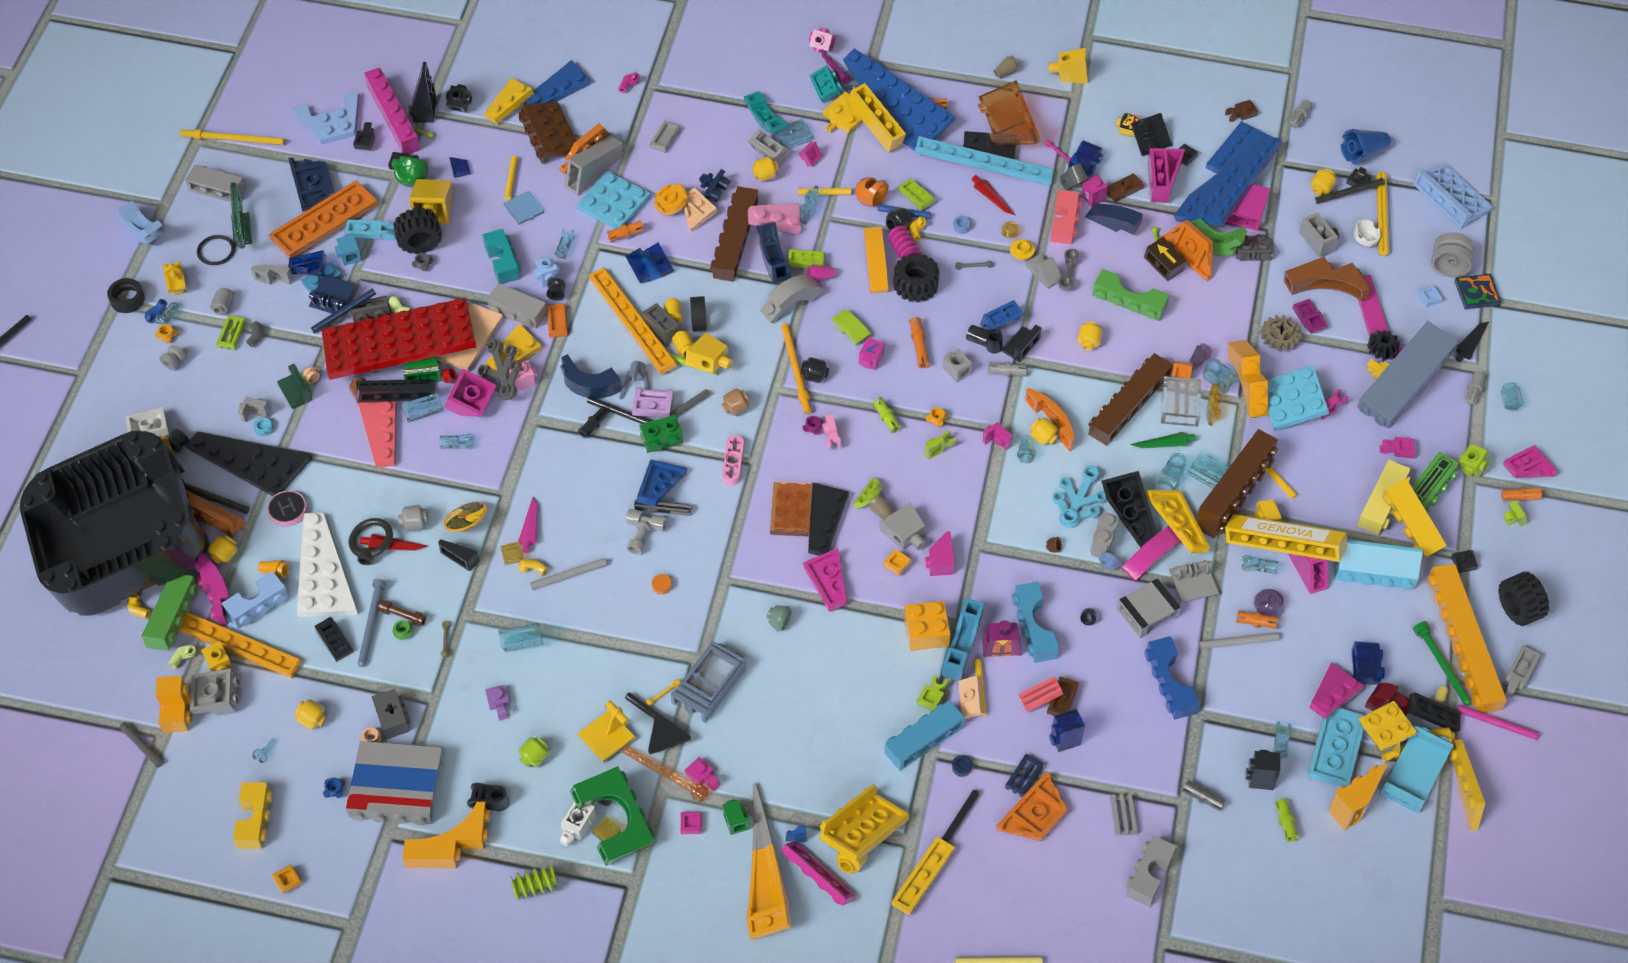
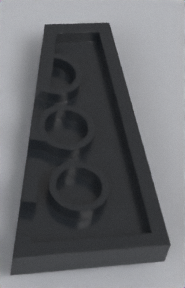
[808,482,849,556]

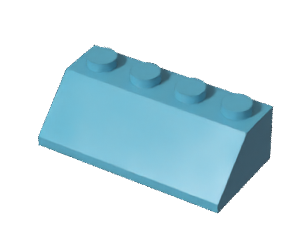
[1335,540,1423,590]

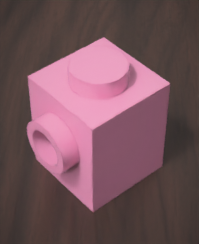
[508,360,537,390]

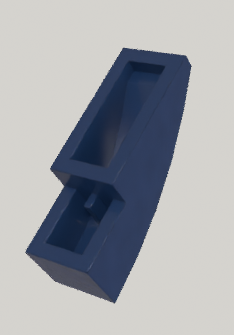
[1085,204,1143,235]

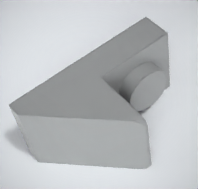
[1026,254,1061,289]

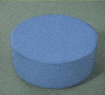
[953,216,971,234]
[1099,552,1120,570]

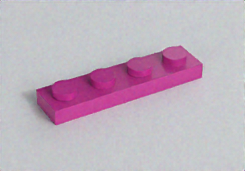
[781,841,857,906]

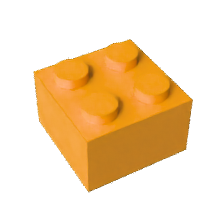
[904,601,950,651]

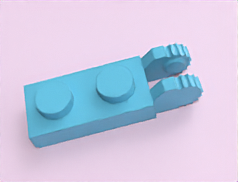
[345,220,395,240]

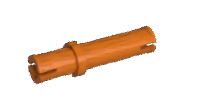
[909,317,930,369]

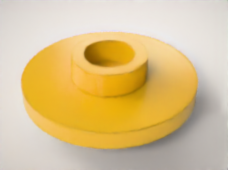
[1010,239,1035,260]

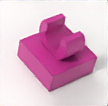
[799,141,822,166]

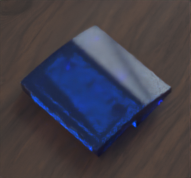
[625,242,674,284]

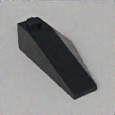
[409,62,437,123]
[1101,471,1157,548]

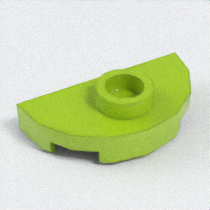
[853,478,882,509]

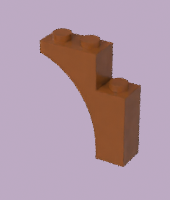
[1284,257,1370,302]

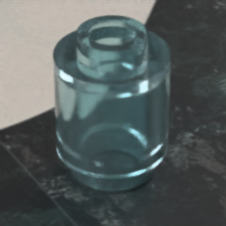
[1501,382,1524,411]

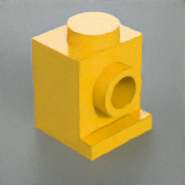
[1255,499,1282,522]

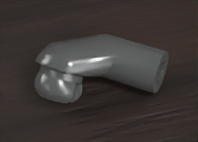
[246,321,264,347]

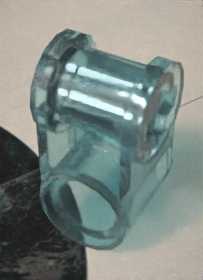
[1203,358,1239,393]
[1157,453,1187,490]

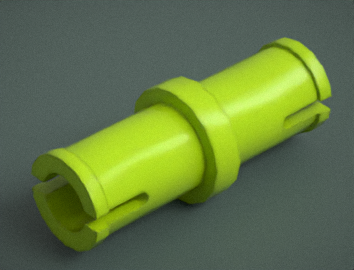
[872,397,901,433]
[1275,799,1299,842]

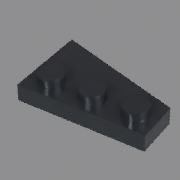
[963,131,1016,159]

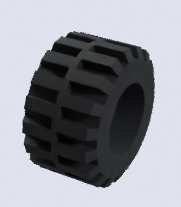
[393,208,442,254]
[893,253,939,302]
[1498,571,1549,626]

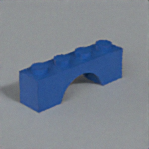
[1144,636,1200,720]

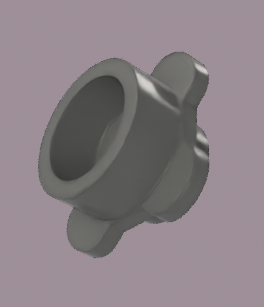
[412,253,434,271]

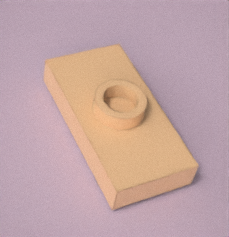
[958,676,983,719]

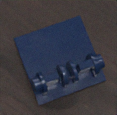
[309,274,356,314]

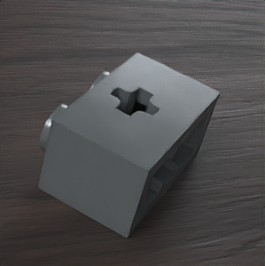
[371,689,411,740]

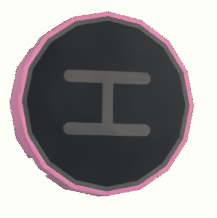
[267,491,307,526]

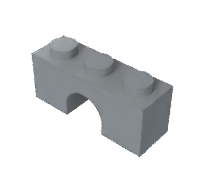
[1125,835,1177,907]

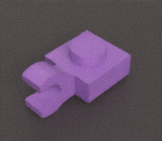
[485,685,510,721]

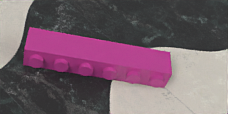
[364,67,420,154]

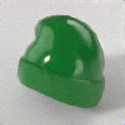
[391,156,429,187]

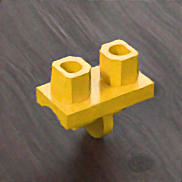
[162,261,187,295]

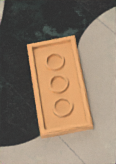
[436,303,503,371]

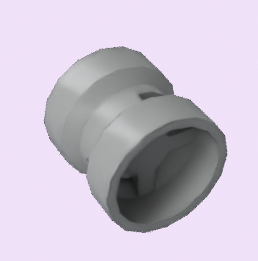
[159,344,186,370]

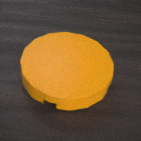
[654,183,688,215]

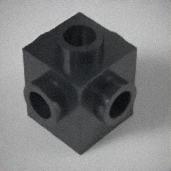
[446,84,472,113]

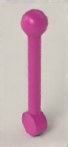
[1045,140,1074,164]

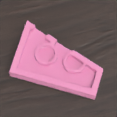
[748,203,801,235]

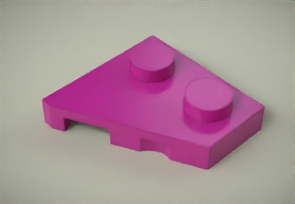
[1503,445,1558,478]

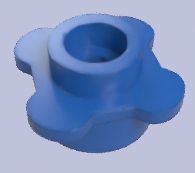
[323,778,345,798]

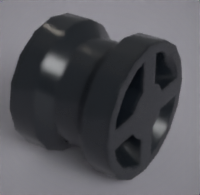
[546,278,566,301]
[167,429,189,453]

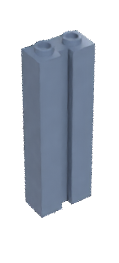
[1358,321,1459,428]

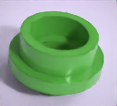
[392,620,413,640]

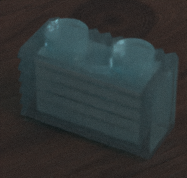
[498,623,543,652]

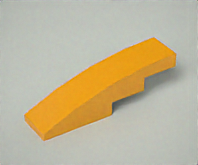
[863,227,888,293]

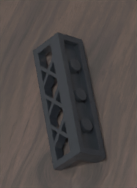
[356,379,435,403]

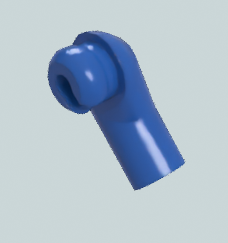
[144,299,167,323]

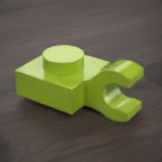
[924,430,956,460]

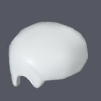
[1353,219,1381,247]

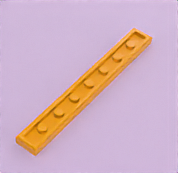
[589,267,677,375]
[178,612,302,679]

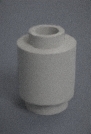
[210,288,233,315]

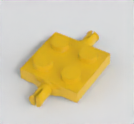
[823,91,863,134]

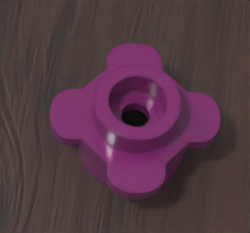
[803,416,824,435]

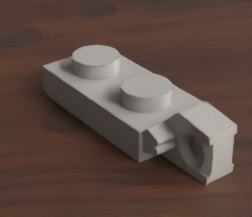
[1505,645,1541,697]

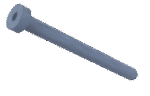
[358,579,387,667]

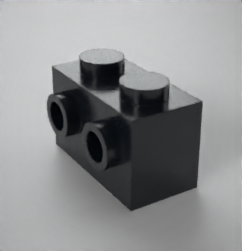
[1245,750,1280,790]

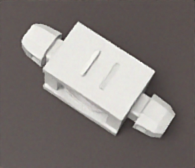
[560,801,597,846]

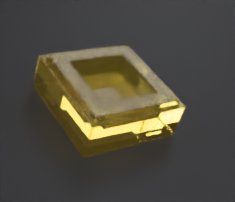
[500,542,524,565]
[592,816,622,841]

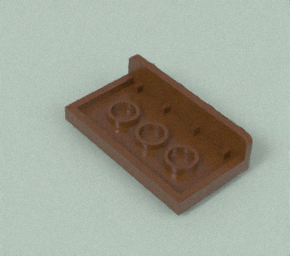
[519,102,577,164]

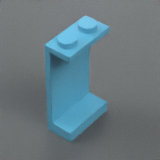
[1380,726,1453,814]

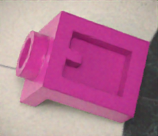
[983,422,1013,451]

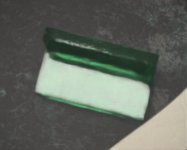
[277,363,313,409]

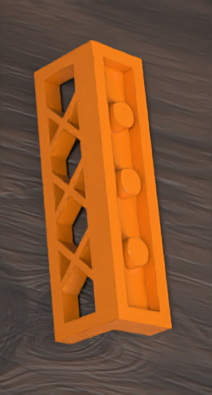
[185,489,245,537]

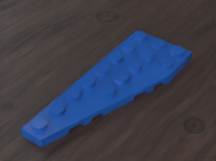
[843,48,956,156]
[1174,136,1282,226]

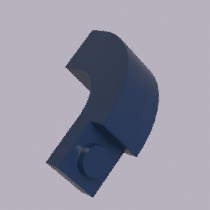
[757,221,792,283]
[560,354,622,399]

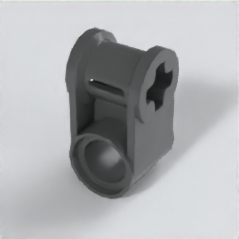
[1060,163,1088,190]

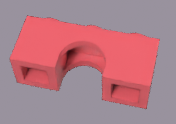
[1050,190,1081,244]

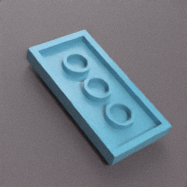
[1307,708,1365,787]

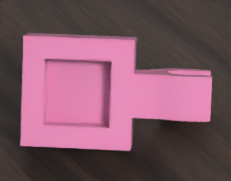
[822,414,841,449]

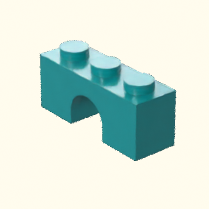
[482,229,521,284]

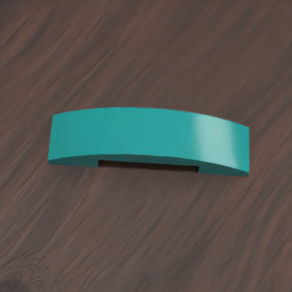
[744,91,788,133]

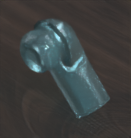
[155,302,179,325]

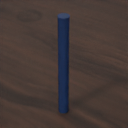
[310,288,376,334]

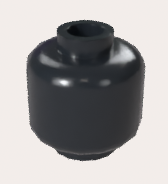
[886,208,912,231]
[801,357,829,383]

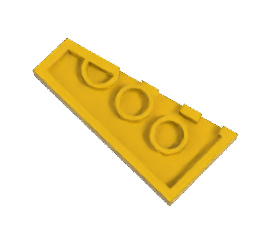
[1146,490,1210,553]
[1449,739,1485,831]

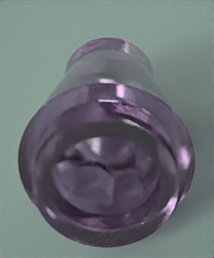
[1188,343,1212,371]

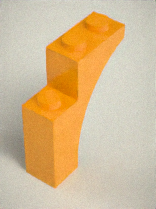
[1228,340,1268,418]
[403,802,490,868]

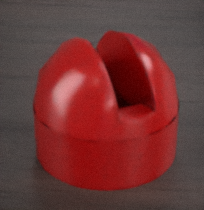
[441,367,457,383]

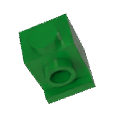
[722,799,750,835]

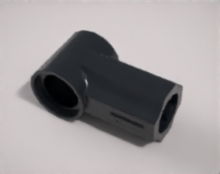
[966,325,1003,354]

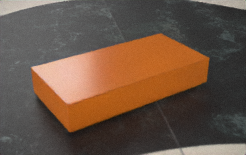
[547,304,567,338]

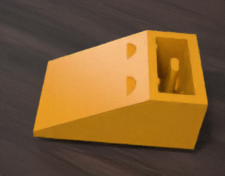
[1329,763,1387,831]

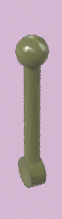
[441,621,450,658]

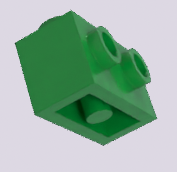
[639,415,683,453]

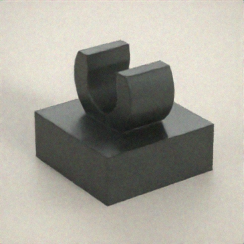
[1346,166,1371,186]
[1451,550,1478,573]

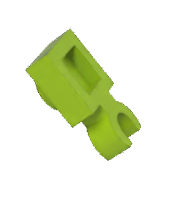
[917,675,947,711]

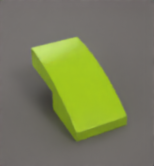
[831,309,871,345]

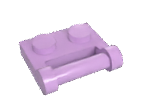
[632,387,674,418]

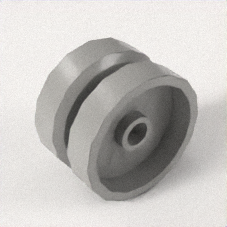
[1431,232,1474,278]

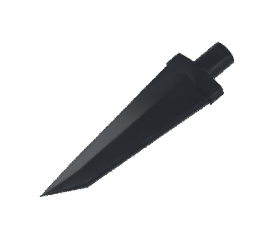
[1455,321,1489,362]

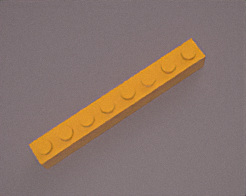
[1427,564,1507,713]

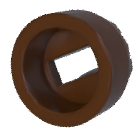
[1046,537,1062,553]

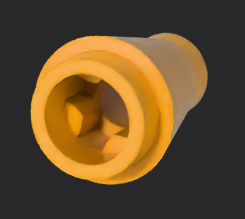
[258,560,289,579]

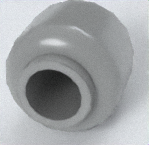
[398,505,428,532]

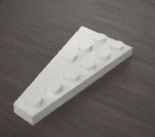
[297,513,358,617]

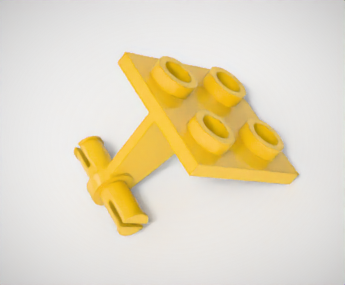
[577,700,635,763]
[1358,701,1417,763]

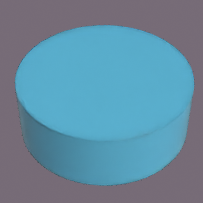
[253,418,274,437]

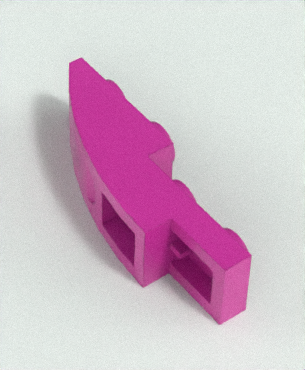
[195,552,230,626]

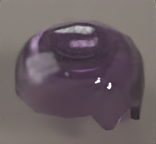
[1253,589,1285,617]

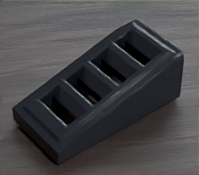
[438,539,480,571]
[315,617,354,662]

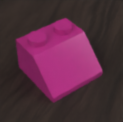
[444,369,497,417]

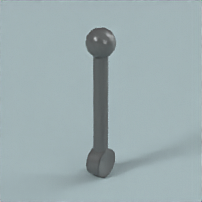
[955,260,993,270]

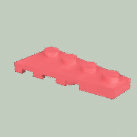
[358,402,397,467]

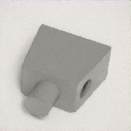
[881,503,926,550]

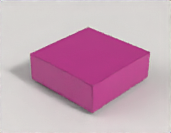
[680,812,702,835]

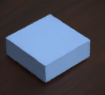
[1417,285,1443,308]

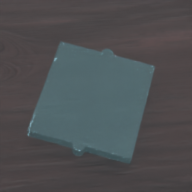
[503,191,544,225]

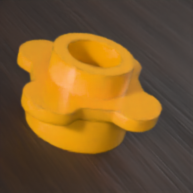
[155,324,178,343]
[926,407,948,427]

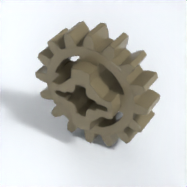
[1260,315,1302,352]

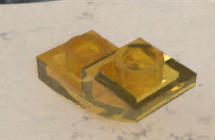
[1206,383,1222,426]

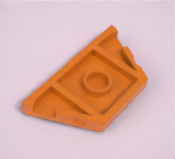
[559,123,612,174]
[1159,220,1213,281]
[996,772,1068,841]

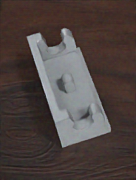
[748,130,790,166]

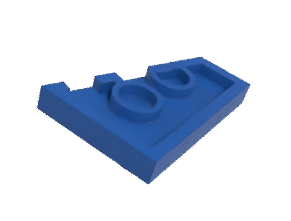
[636,459,687,506]

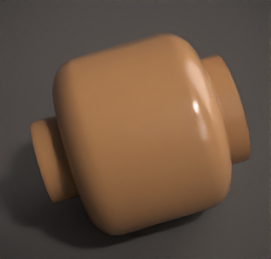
[722,388,750,416]

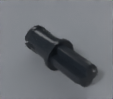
[578,406,610,438]

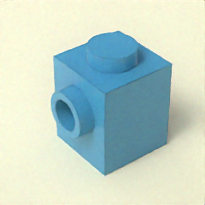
[335,234,362,266]

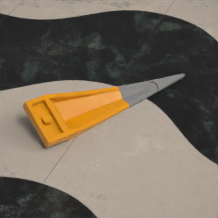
[747,783,792,940]

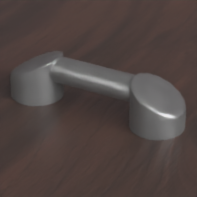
[1059,249,1079,291]

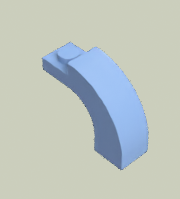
[114,201,162,244]

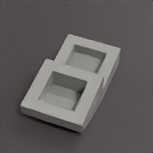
[251,265,293,285]

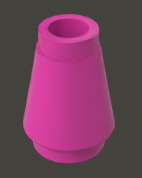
[807,264,835,282]

